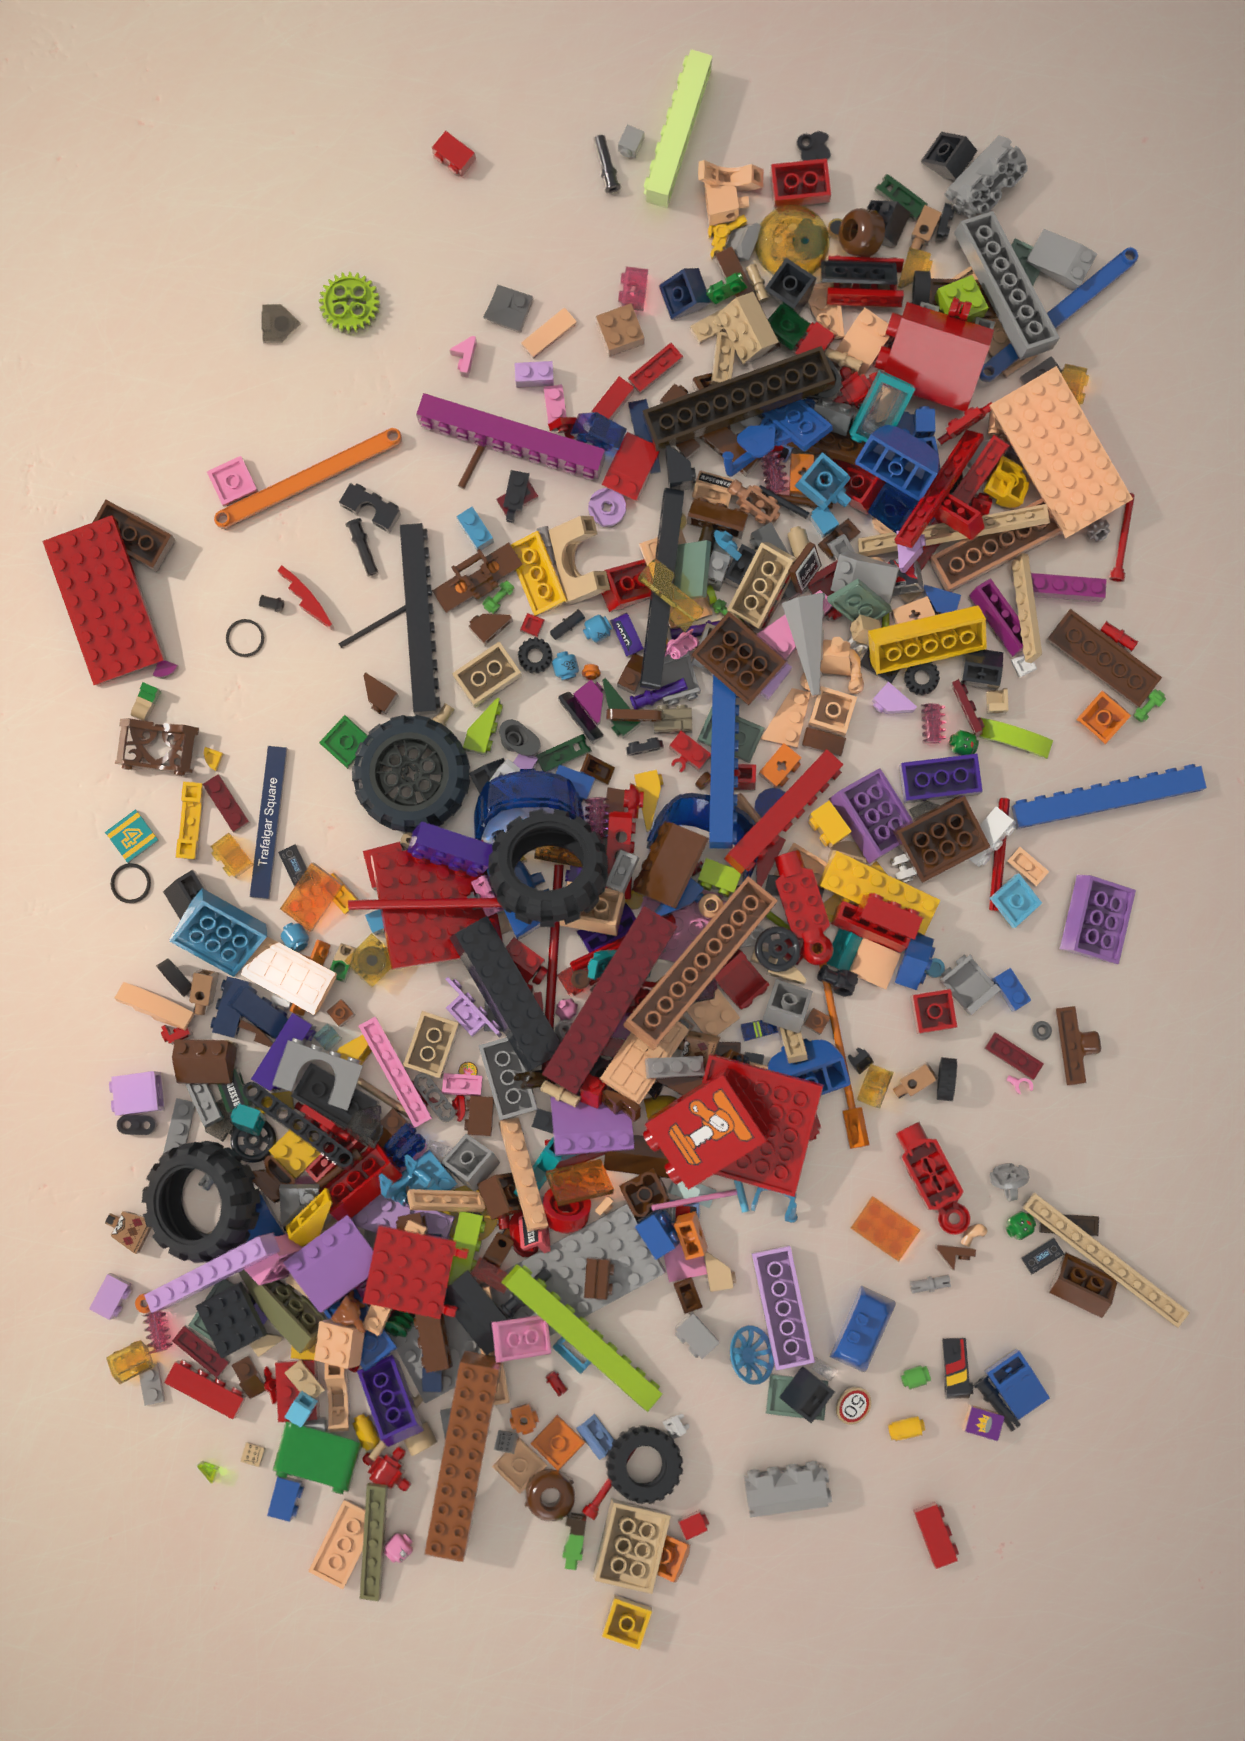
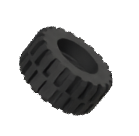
[606,1426,683,1504]

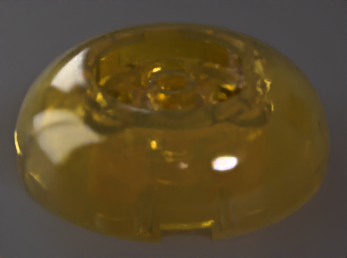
[755,205,830,276]

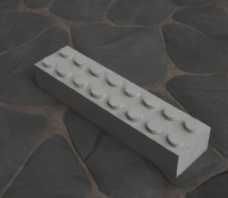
[954,211,1060,360]

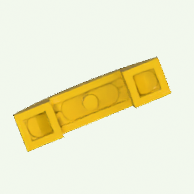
[175,782,203,859]

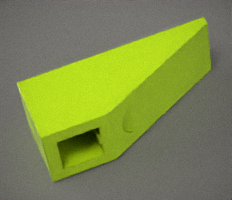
[463,698,503,756]

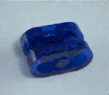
[383,1123,426,1167]

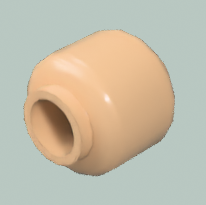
[698,893,723,919]

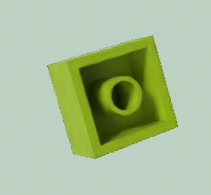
[934,275,989,322]
[697,858,741,898]

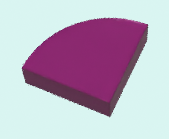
[153,660,178,678]

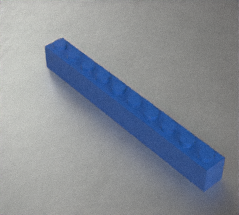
[709,675,739,849]
[1011,764,1207,829]

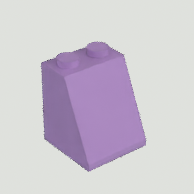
[109,1071,165,1116]

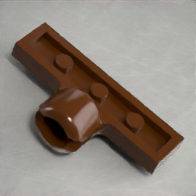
[1056,1006,1101,1085]

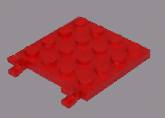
[363,1225,469,1319]

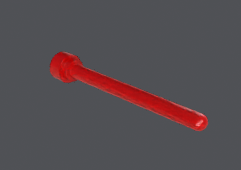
[1109,493,1135,582]
[582,1448,637,1520]

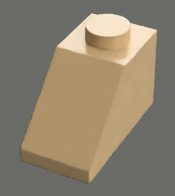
[704,1252,736,1292]

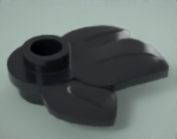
[797,131,831,161]

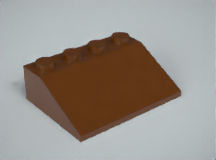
[691,611,789,705]
[892,795,990,883]
[632,821,709,909]

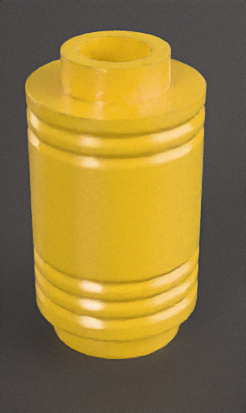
[351,1413,380,1451]
[888,1416,925,1441]

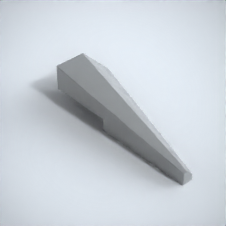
[782,593,825,696]

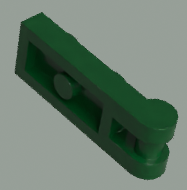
[874,174,928,220]
[535,734,592,773]

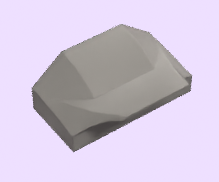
[726,223,763,261]

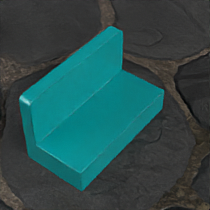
[826,928,863,970]

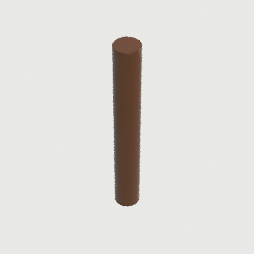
[458,444,487,489]

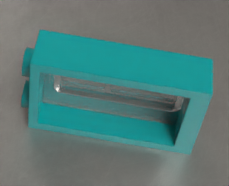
[849,369,915,443]

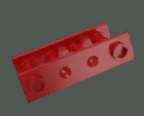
[826,255,904,308]

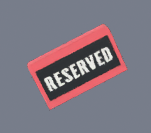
[519,1215,551,1253]

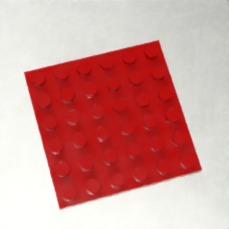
[371,840,503,970]
[702,1053,823,1197]

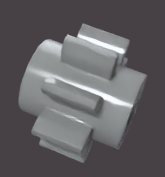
[1086,518,1110,542]

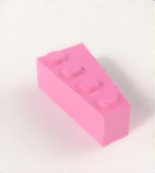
[758,590,833,660]

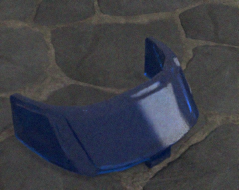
[474,768,584,841]
[646,793,758,883]

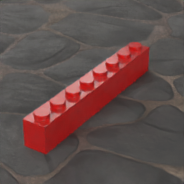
[724,749,844,874]

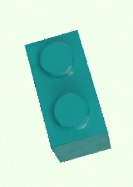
[231,1104,266,1136]

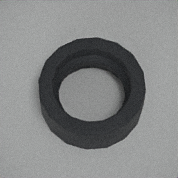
[912,271,931,306]

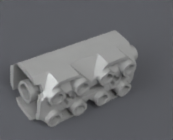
[944,135,1028,218]
[744,1461,832,1518]

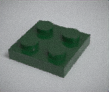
[768,303,811,351]

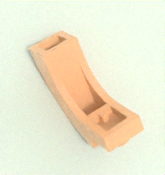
[698,160,764,192]
[325,1363,350,1432]

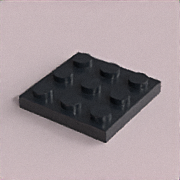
[195,1281,268,1359]

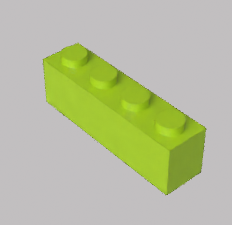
[447,1212,486,1286]

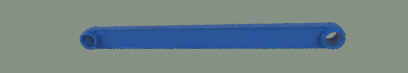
[979,247,1138,382]

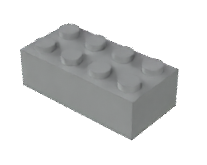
[478,1037,538,1120]

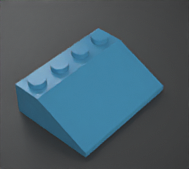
[169,888,267,977]

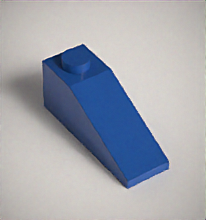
[654,878,704,917]

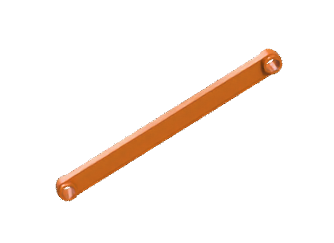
[214,428,402,529]

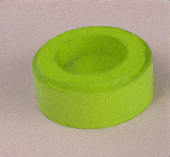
[706,585,717,605]

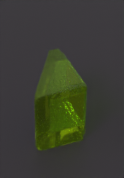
[197,1461,220,1484]

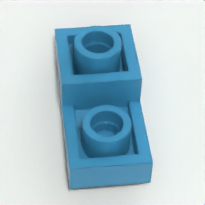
[714,530,742,561]

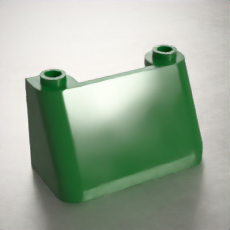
[273,1422,362,1495]

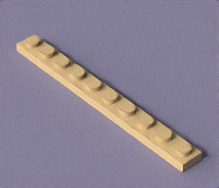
[858,504,1050,556]
[1022,1193,1190,1328]

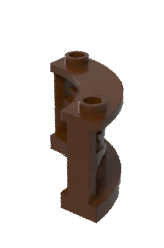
[115,718,199,776]

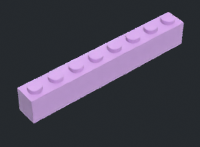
[144,1233,280,1313]

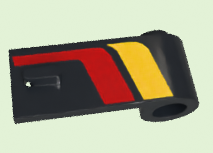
[942,1338,973,1399]

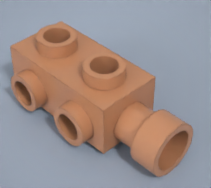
[727,479,781,525]

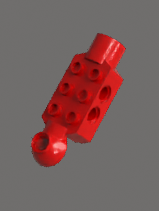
[606,783,644,899]
[774,850,833,965]
[895,1122,970,1235]

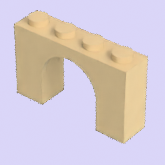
[549,516,610,603]

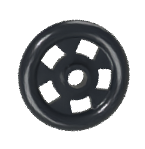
[755,926,801,972]
[230,1121,276,1163]

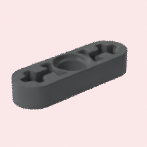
[414,1073,455,1122]

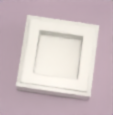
[1011,654,1037,678]

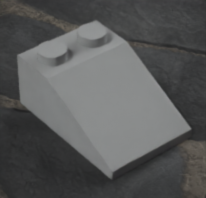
[1026,229,1097,291]
[831,550,899,604]

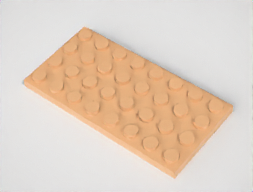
[989,366,1133,538]

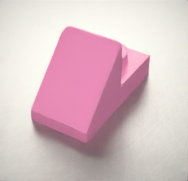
[450,336,477,378]

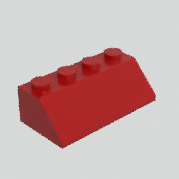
[320,1142,403,1222]

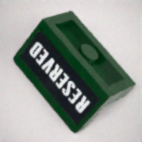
[217,1069,253,1113]

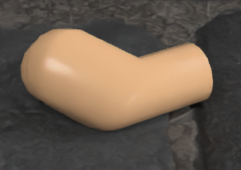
[961,1224,987,1247]

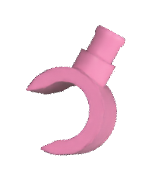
[1007,1075,1033,1094]

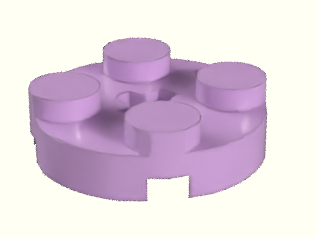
[588,488,626,527]

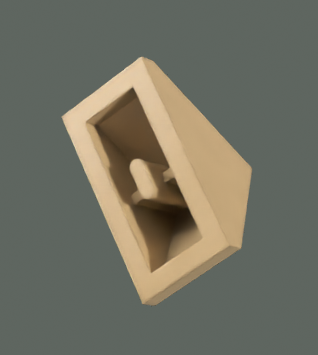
[249,1333,284,1357]

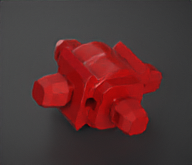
[833,367,878,415]
[362,1446,411,1491]

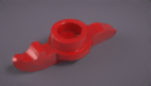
[452,1095,466,1122]
[264,1366,277,1405]

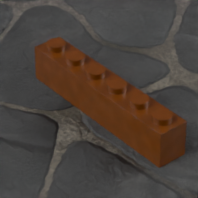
[660,383,761,477]

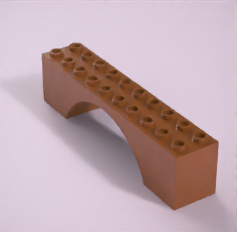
[424,1351,502,1562]

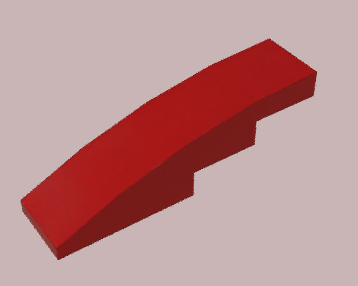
[277,565,334,630]

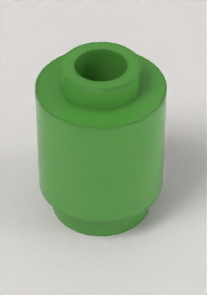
[901,1365,931,1390]

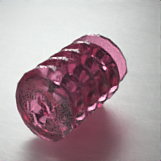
[760,451,790,493]
[921,703,946,744]
[585,797,609,838]
[141,1311,173,1354]

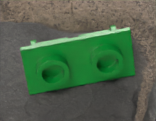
[706,272,748,304]

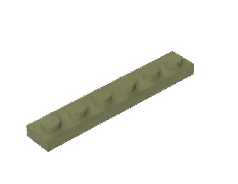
[360,1483,388,1601]

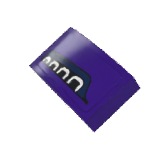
[610,613,644,657]

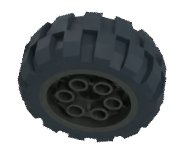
[352,715,470,833]

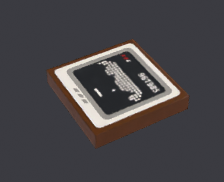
[789,542,822,594]

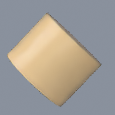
[403,1422,437,1456]

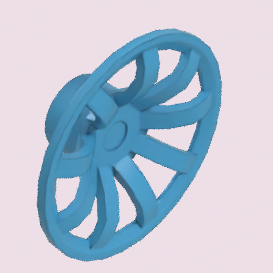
[730,1326,774,1385]

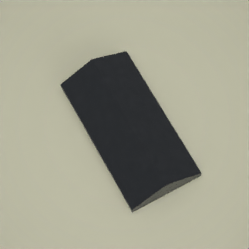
[820,260,898,285]
[444,1270,508,1356]

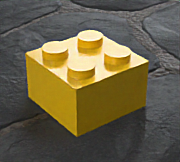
[808,800,852,849]
[269,1123,320,1178]
[602,1595,652,1650]

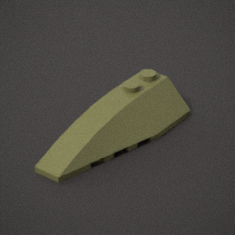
[239,1270,327,1354]

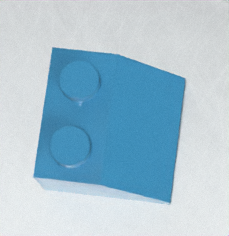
[401,1150,457,1191]

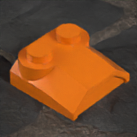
[1076,690,1131,744]
[657,1534,690,1582]

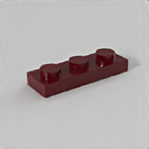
[952,679,985,737]
[203,774,250,833]
[984,1032,1044,1080]
[172,1325,230,1378]

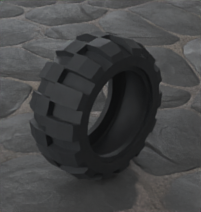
[488,809,608,927]
[142,1141,261,1263]

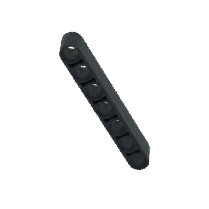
[243,1082,355,1170]

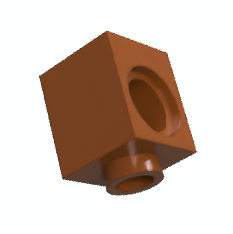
[326,999,356,1027]
[803,1008,830,1035]

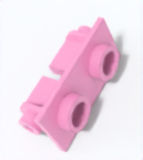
[664,628,699,659]
[471,875,504,916]

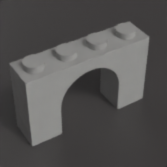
[272,1038,363,1110]

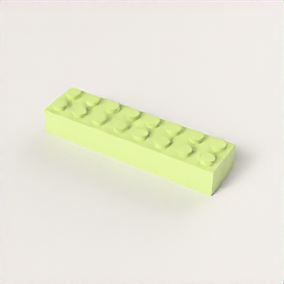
[644,49,712,208]

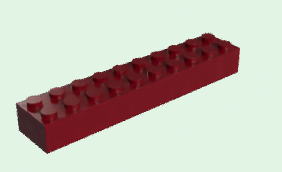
[542,906,678,1095]

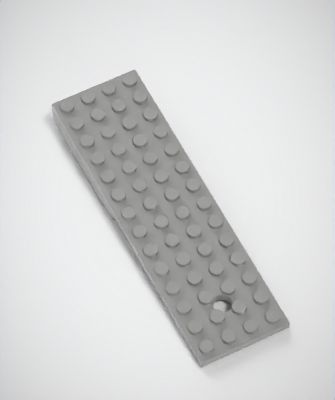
[388,1204,666,1404]

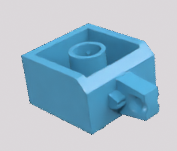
[795,452,851,510]

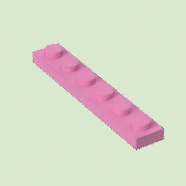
[359,1016,432,1127]

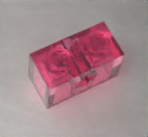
[618,267,648,311]

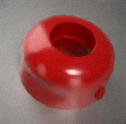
[542,1184,591,1234]

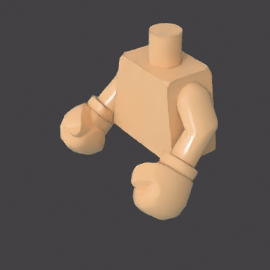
[800,637,864,694]

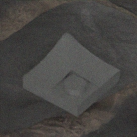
[483,285,533,333]
[279,1184,320,1227]

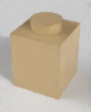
[850,614,881,645]

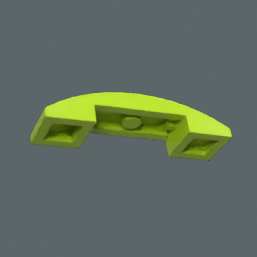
[978,718,1053,759]

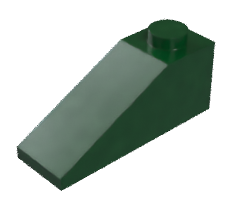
[602,678,641,739]

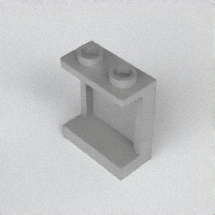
[660,652,701,706]
[940,954,1001,1015]

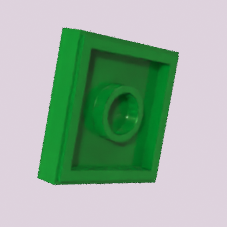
[319,715,368,769]

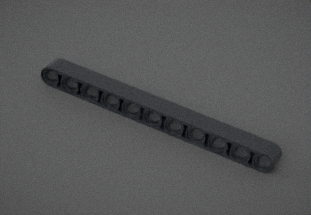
[640,488,684,690]

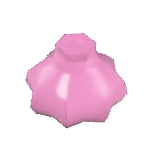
[555,998,578,1020]

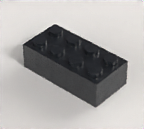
[291,1063,379,1135]

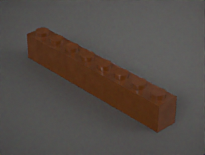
[396,1211,453,1373]

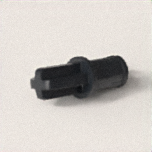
[550,609,585,640]

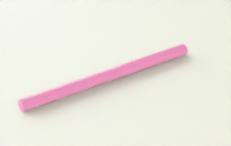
[652,1189,737,1211]

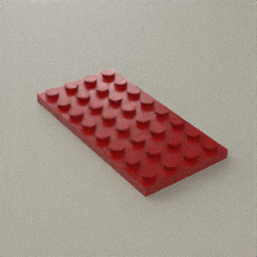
[42,515,165,685]

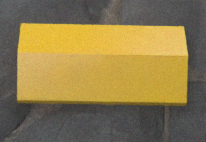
[511,531,567,616]

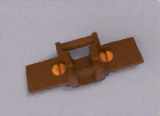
[432,542,523,613]

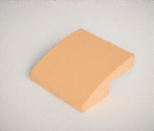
[849,938,901,989]

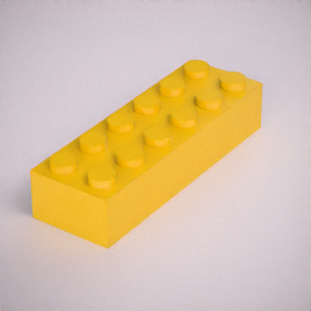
[868,605,987,674]
[817,851,941,935]

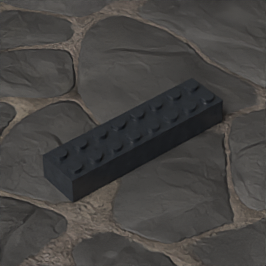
[449,916,561,1072]

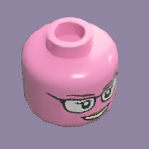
[384,1533,413,1563]

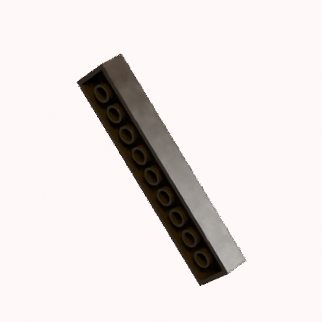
[642,346,835,452]

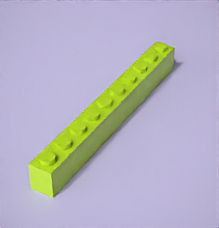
[501,1264,662,1412]

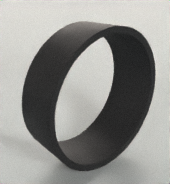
[156,958,192,997]

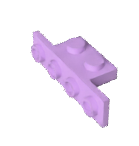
[445,977,502,1037]

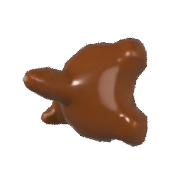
[331,1290,366,1333]

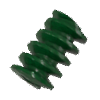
[384,1310,416,1337]

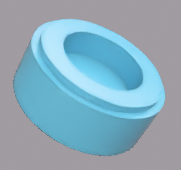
[925,958,945,978]

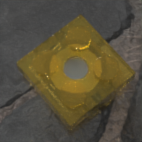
[344,933,391,988]

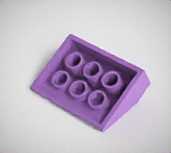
[829,768,912,864]
[1060,875,1136,964]
[550,1095,634,1156]
[283,1215,373,1313]

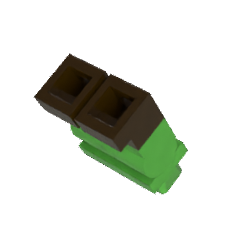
[562,1512,587,1570]

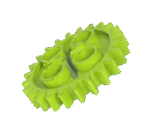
[319,271,380,333]

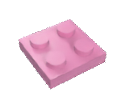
[207,456,258,507]

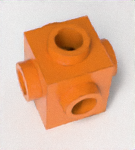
[509,1403,539,1435]

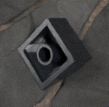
[921,131,978,180]
[764,258,817,315]
[665,445,696,490]

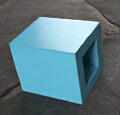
[285,1391,318,1428]

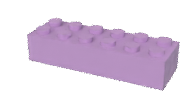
[751,1245,815,1371]

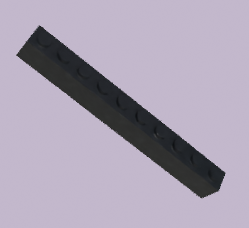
[400,523,441,715]

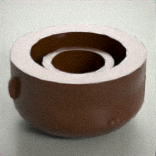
[838,208,885,257]
[525,1469,575,1522]

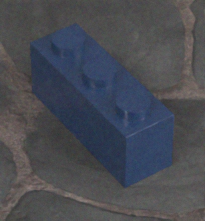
[210,976,252,1039]
[227,985,288,1039]

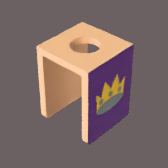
[962,1404,1004,1441]

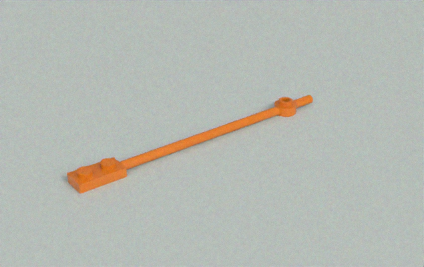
[812,944,869,1149]

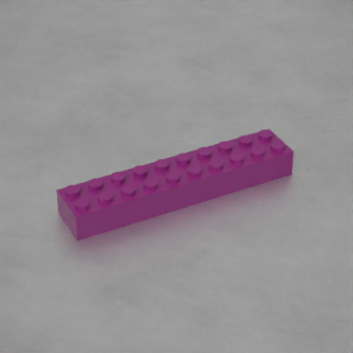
[416,393,605,480]

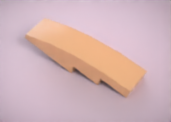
[114,982,194,1030]

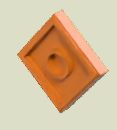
[530,1414,585,1471]

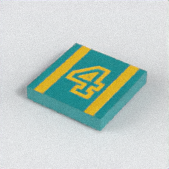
[105,809,159,863]

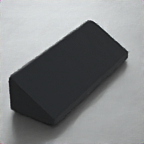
[558,692,604,744]

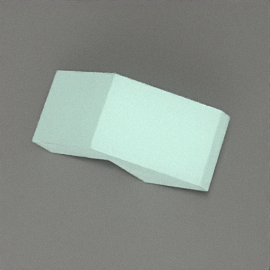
[668,1181,716,1208]

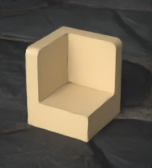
[986,688,1009,714]

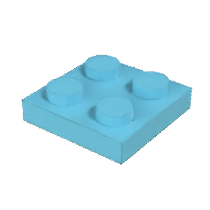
[990,874,1042,928]

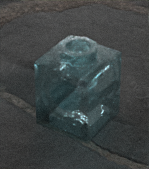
[313,1023,343,1051]

